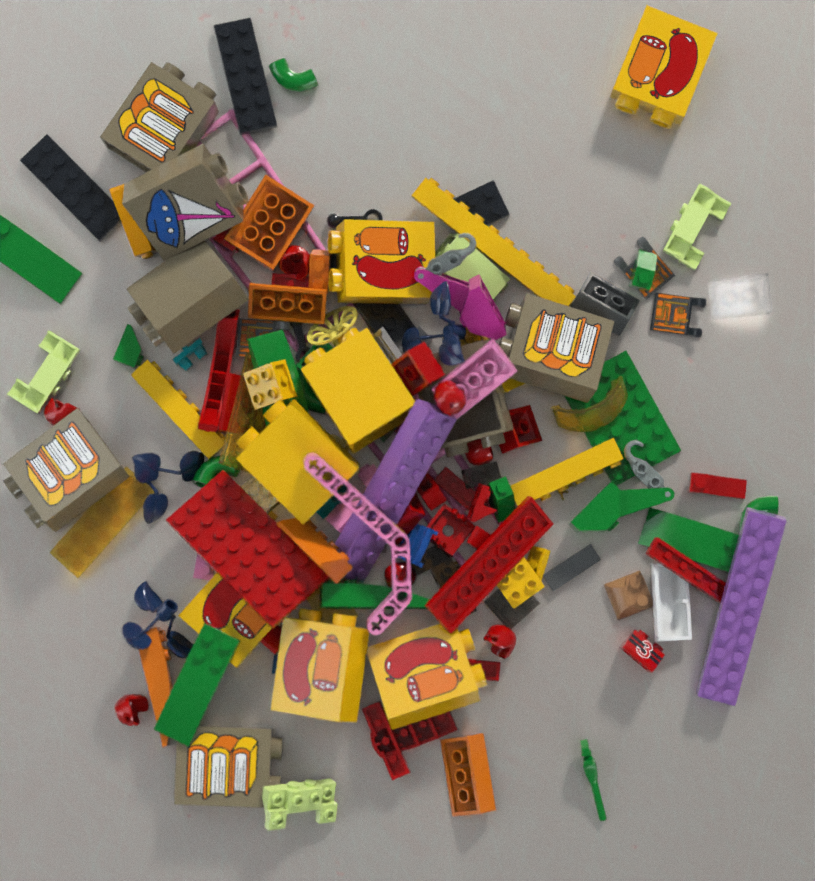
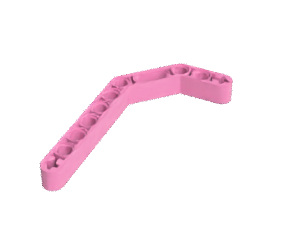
[303,453,412,635]

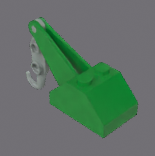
[568,440,675,532]

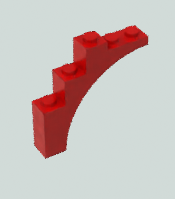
[198,309,240,432]

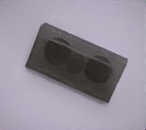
[461,461,502,489]

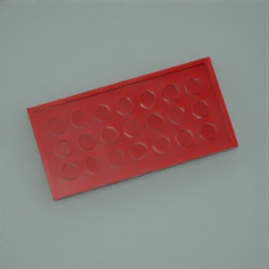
[166,470,330,629]

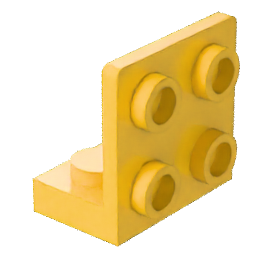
[243,360,297,410]
[497,556,544,608]

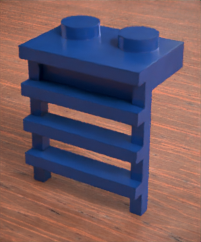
[398,524,438,567]

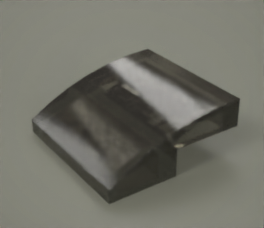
[484,589,540,629]

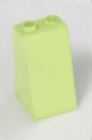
[435,233,510,302]

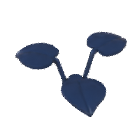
[402,281,466,366]
[132,451,204,524]
[121,581,193,658]

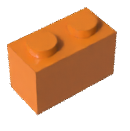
[309,249,331,293]

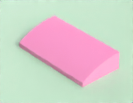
[432,339,517,419]

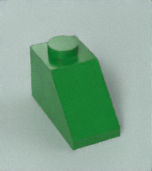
[629,250,657,292]
[113,324,144,370]
[487,476,515,523]

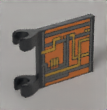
[650,292,706,338]

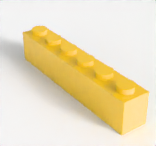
[131,359,226,459]
[511,438,624,506]

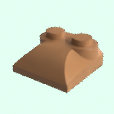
[604,571,653,620]

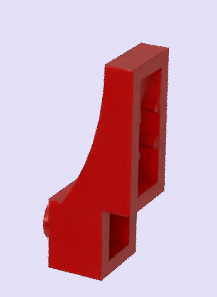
[688,472,747,499]

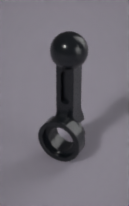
[327,209,383,228]
[290,322,310,366]

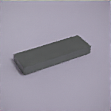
[543,544,601,591]

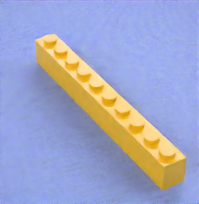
[411,178,576,306]

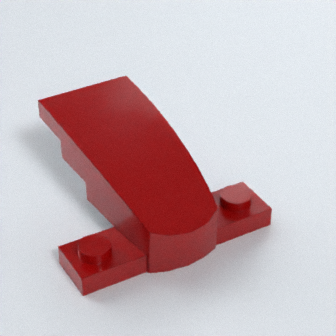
[362,701,459,781]

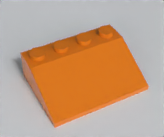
[225,175,314,272]

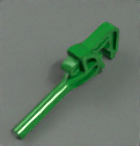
[580,739,607,821]

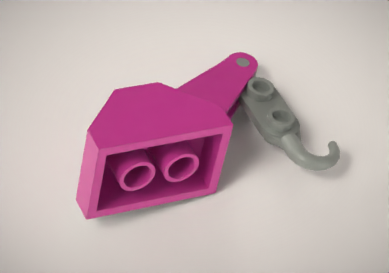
[414,233,506,340]

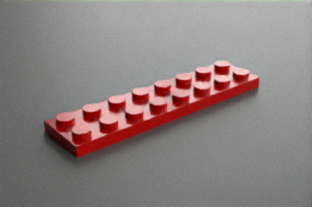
[425,496,553,633]

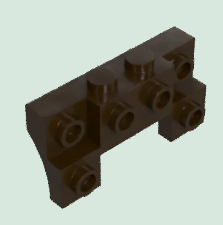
[411,545,477,615]

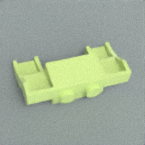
[662,183,732,270]
[7,330,81,414]
[262,778,338,831]

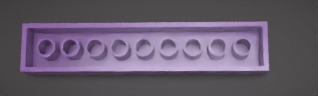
[335,399,457,583]
[696,507,787,706]

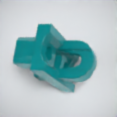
[172,338,208,371]

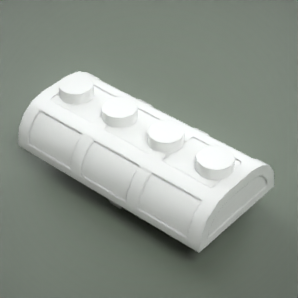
[650,564,692,641]

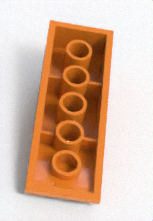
[139,627,173,747]

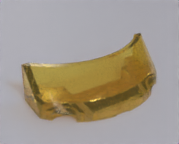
[550,376,628,433]

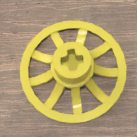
[307,306,358,346]

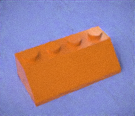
[248,283,327,324]
[276,518,353,584]
[440,733,496,817]

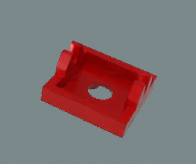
[426,503,475,557]

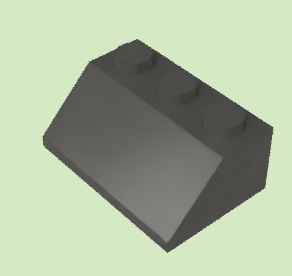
[571,272,640,336]

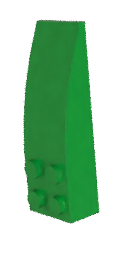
[0,215,83,304]
[247,330,309,426]
[638,507,739,573]
[319,580,430,609]
[153,623,240,747]

